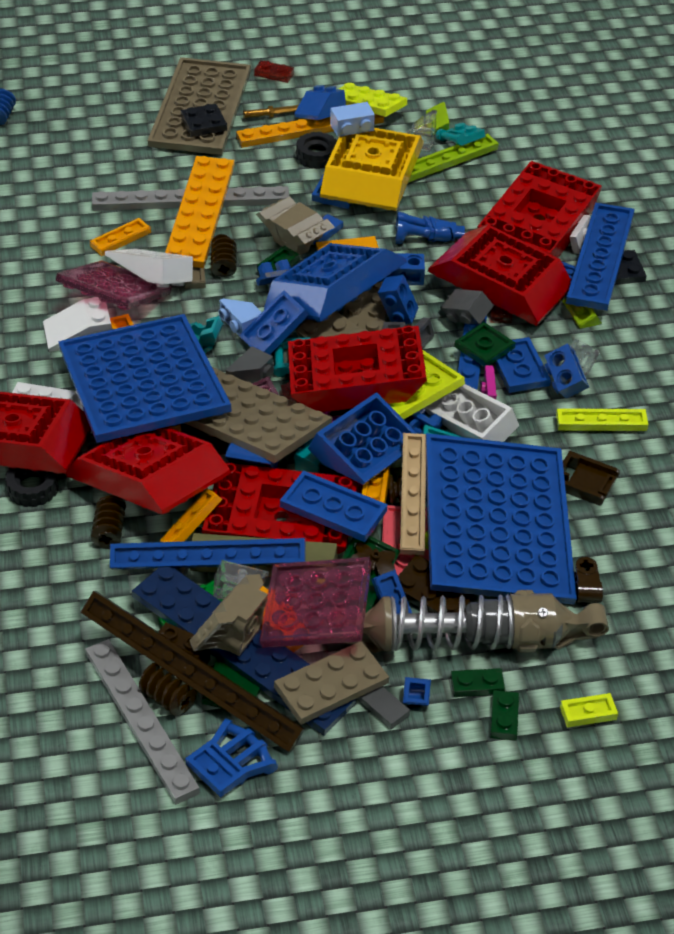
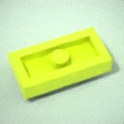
[560,693,618,728]

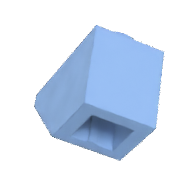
[218,298,262,339]

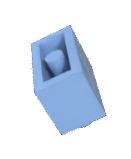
[330,102,375,137]

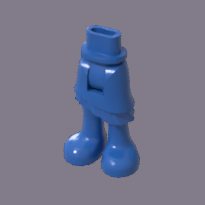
[395,212,465,244]

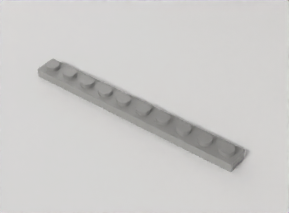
[92,186,289,211]

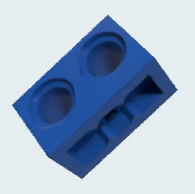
[386,253,425,285]
[378,275,419,324]
[544,343,589,399]

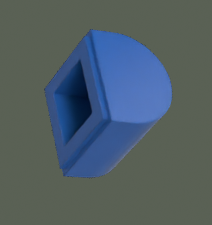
[403,677,431,706]

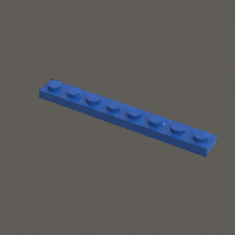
[110,538,306,570]

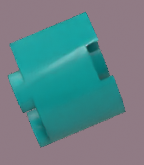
[190,316,223,353]

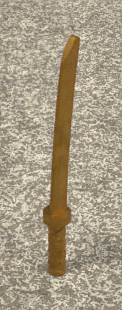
[243,105,299,118]

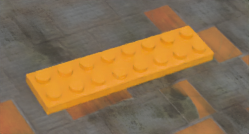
[165,156,235,268]

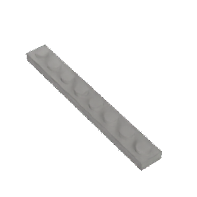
[85,639,200,805]

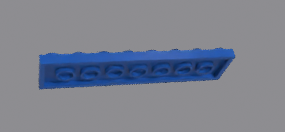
[566,202,635,311]

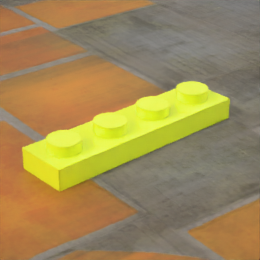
[556,409,649,431]

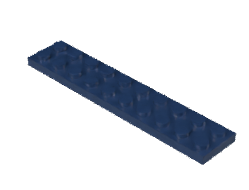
[132,567,357,736]

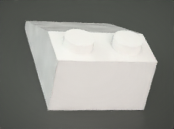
[43,296,112,352]

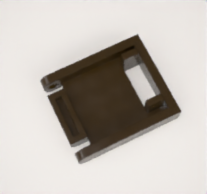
[563,451,620,505]

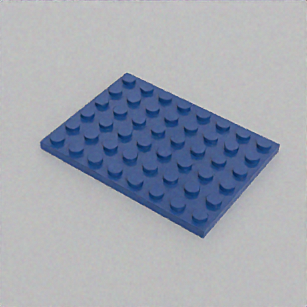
[58,314,232,443]
[426,433,577,605]

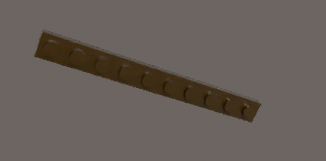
[80,591,305,752]

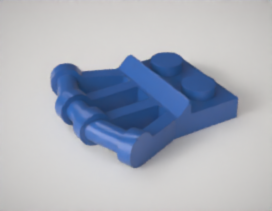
[185,719,278,797]

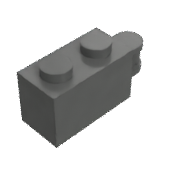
[440,289,494,325]

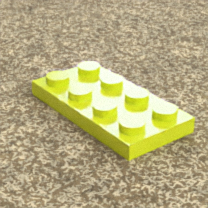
[339,83,407,117]

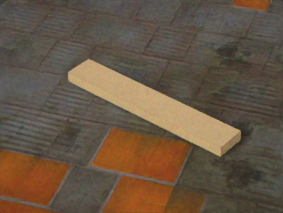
[400,433,426,555]

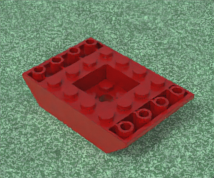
[477,161,602,258]
[427,224,571,326]
[288,325,427,412]
[0,392,92,474]
[66,427,231,515]
[202,462,358,554]

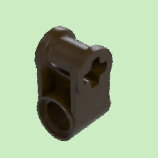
[574,557,603,603]

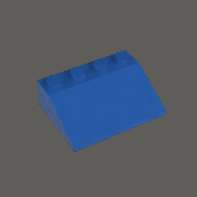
[308,392,417,485]

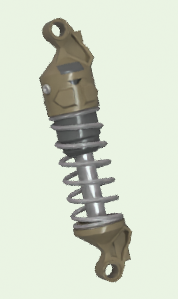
[327,590,609,653]

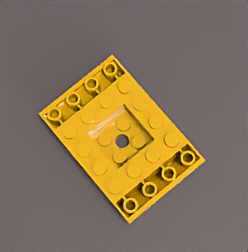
[320,128,424,211]

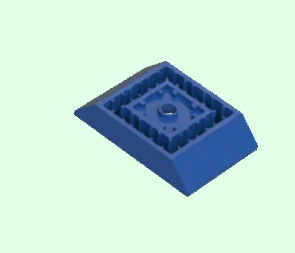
[264,243,407,322]

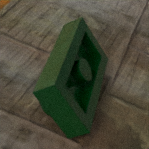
[257,245,300,272]
[450,668,505,698]
[490,690,519,741]

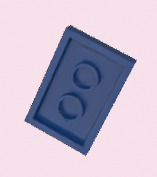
[239,290,309,355]
[494,337,551,393]

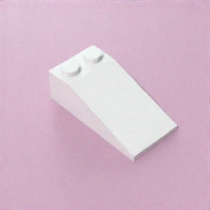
[105,249,193,287]
[424,384,519,442]

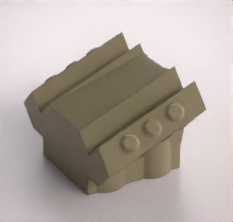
[256,196,334,256]
[190,574,268,656]

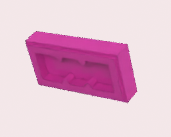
[481,365,497,399]

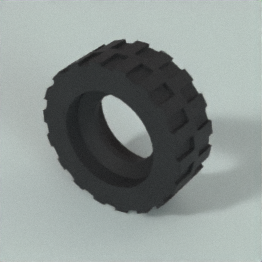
[296,132,337,169]
[5,468,59,507]

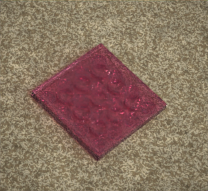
[56,260,172,310]
[260,557,372,648]

